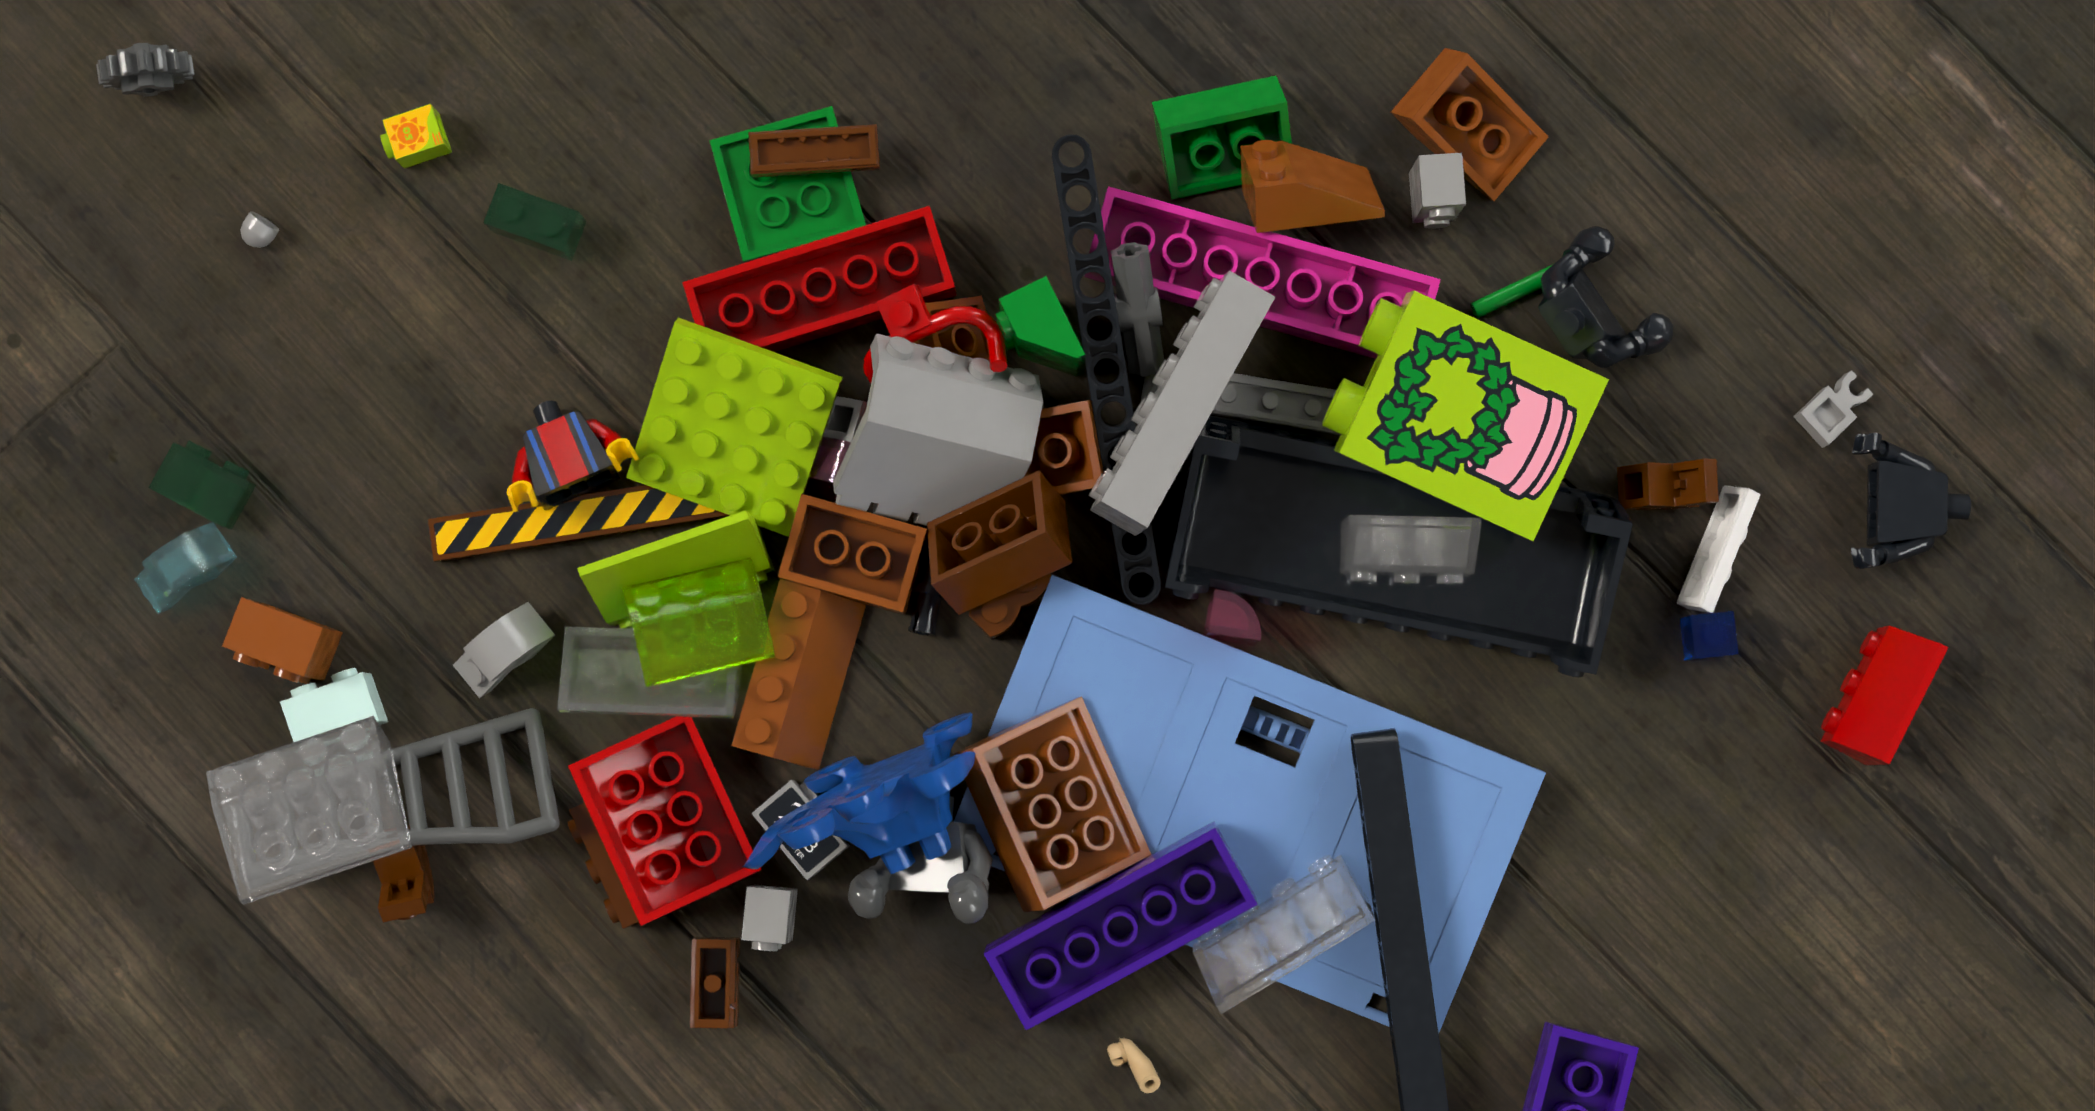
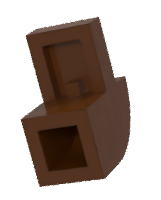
[1617,458,1719,510]
[371,825,434,923]

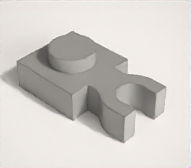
[1793,370,1873,448]

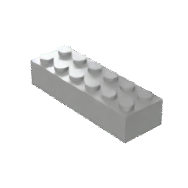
[1089,270,1275,536]

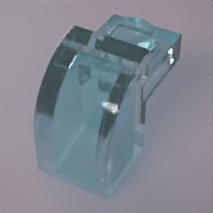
[134,522,237,614]

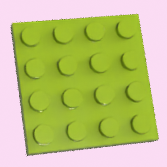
[626,317,843,537]

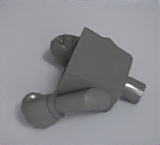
[848,796,993,924]

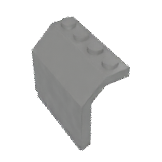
[833,333,1043,526]

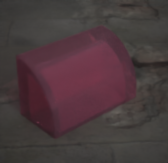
[1204,589,1261,646]

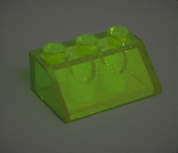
[622,558,775,687]

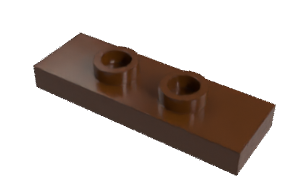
[748,124,880,177]

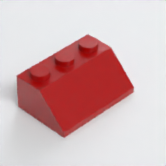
[1820,625,1949,766]

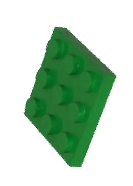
[709,106,866,263]

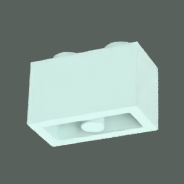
[280,668,388,751]

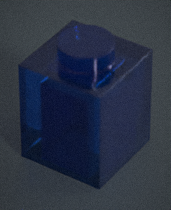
[1680,611,1739,661]

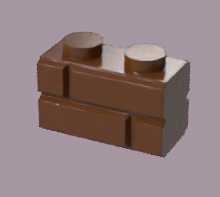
[690,937,740,1028]

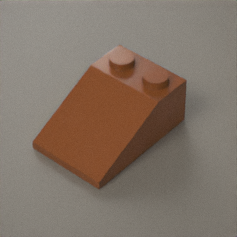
[1390,48,1548,201]
[1240,140,1385,233]

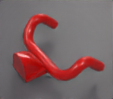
[863,284,1007,384]

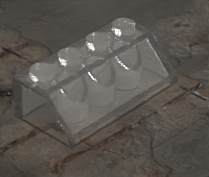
[557,626,743,718]

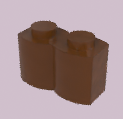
[969,574,1051,639]

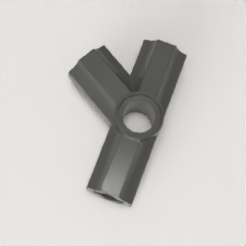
[1111,242,1164,377]

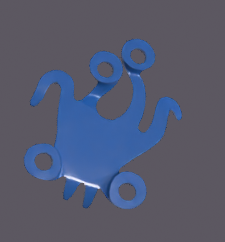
[742,712,976,874]

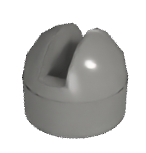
[240,211,280,248]

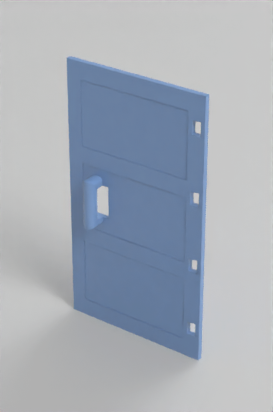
[954,574,1546,1034]

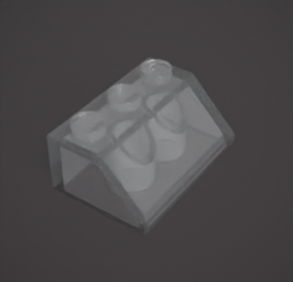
[1340,515,1481,584]

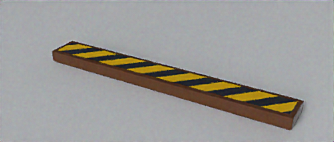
[428,485,730,562]

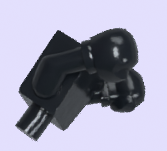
[1538,226,1673,368]

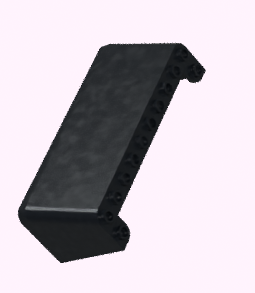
[1165,415,1633,677]

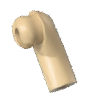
[1107,1038,1160,1093]

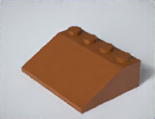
[953,696,1151,912]

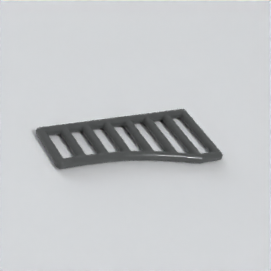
[233,708,560,882]

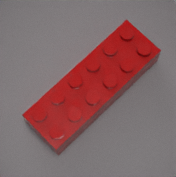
[682,206,957,352]

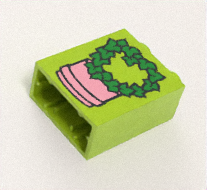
[1322,290,1609,541]

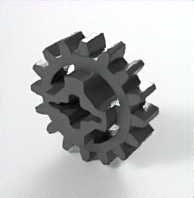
[96,43,194,97]

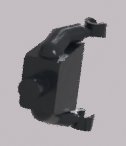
[1850,433,1971,569]

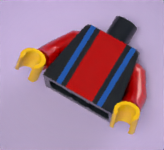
[506,400,639,512]

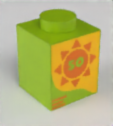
[380,104,452,169]

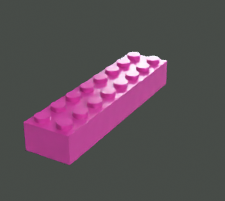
[1084,186,1441,359]

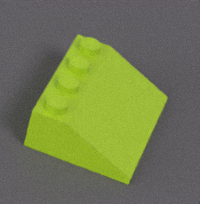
[577,510,775,630]

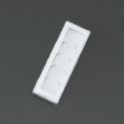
[1677,486,1761,613]

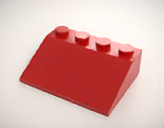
[568,711,762,926]

